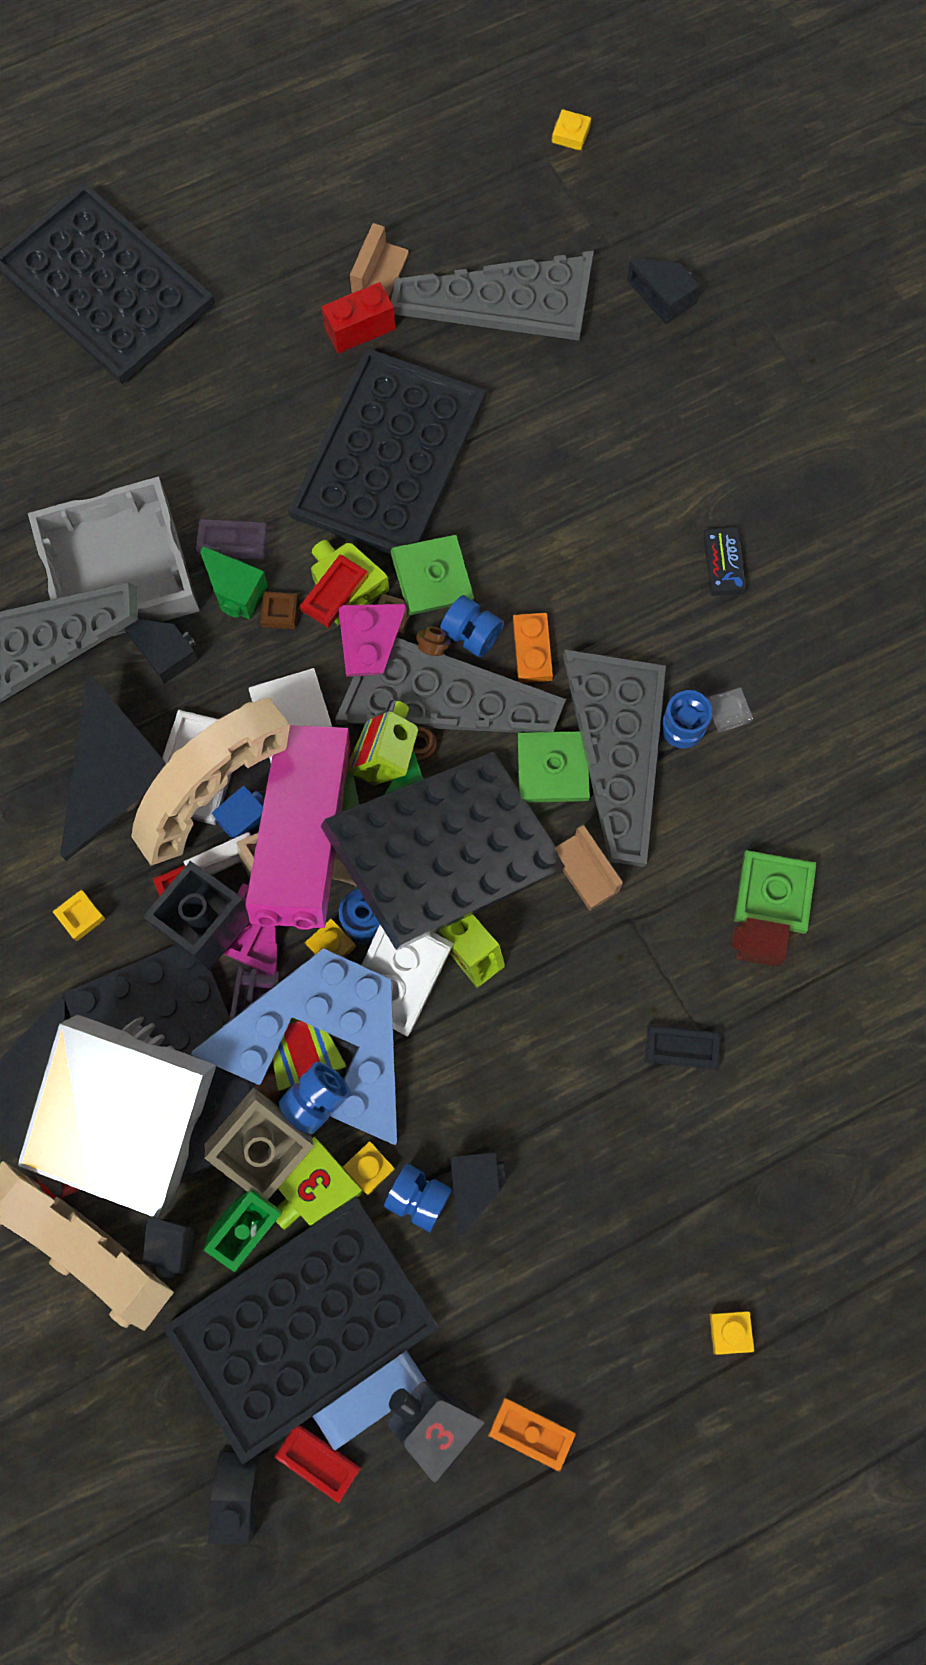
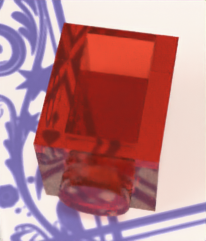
[732,917,790,967]

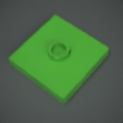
[391,535,474,616]
[518,732,590,802]
[734,850,816,934]

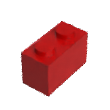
[321,282,396,354]

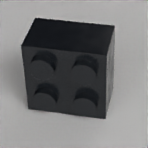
[143,861,250,970]

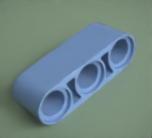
[313,1350,427,1450]

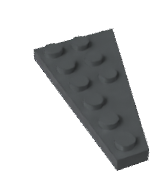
[391,251,594,340]
[0,582,138,702]
[335,638,566,733]
[563,650,666,867]

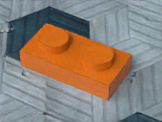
[513,613,553,683]
[488,1397,576,1472]

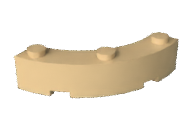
[131,697,290,865]
[0,1161,174,1331]

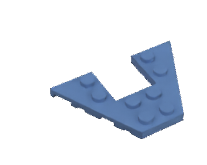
[191,948,397,1145]

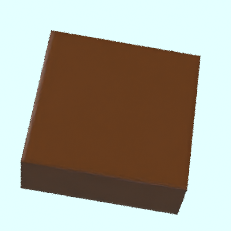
[260,592,299,629]

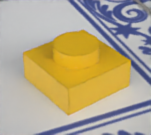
[552,110,591,151]
[53,890,105,941]
[305,919,356,957]
[343,1141,395,1195]
[709,1311,754,1355]

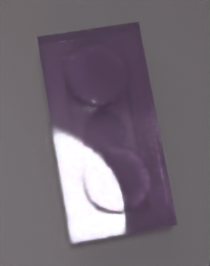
[196,519,268,559]

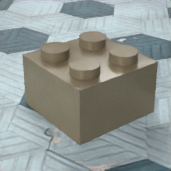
[205,1087,314,1200]

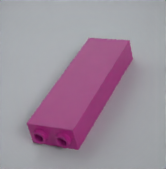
[246,725,351,930]

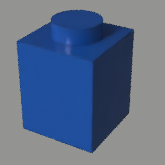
[211,786,265,839]

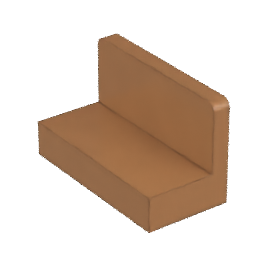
[350,223,409,299]
[555,825,623,911]

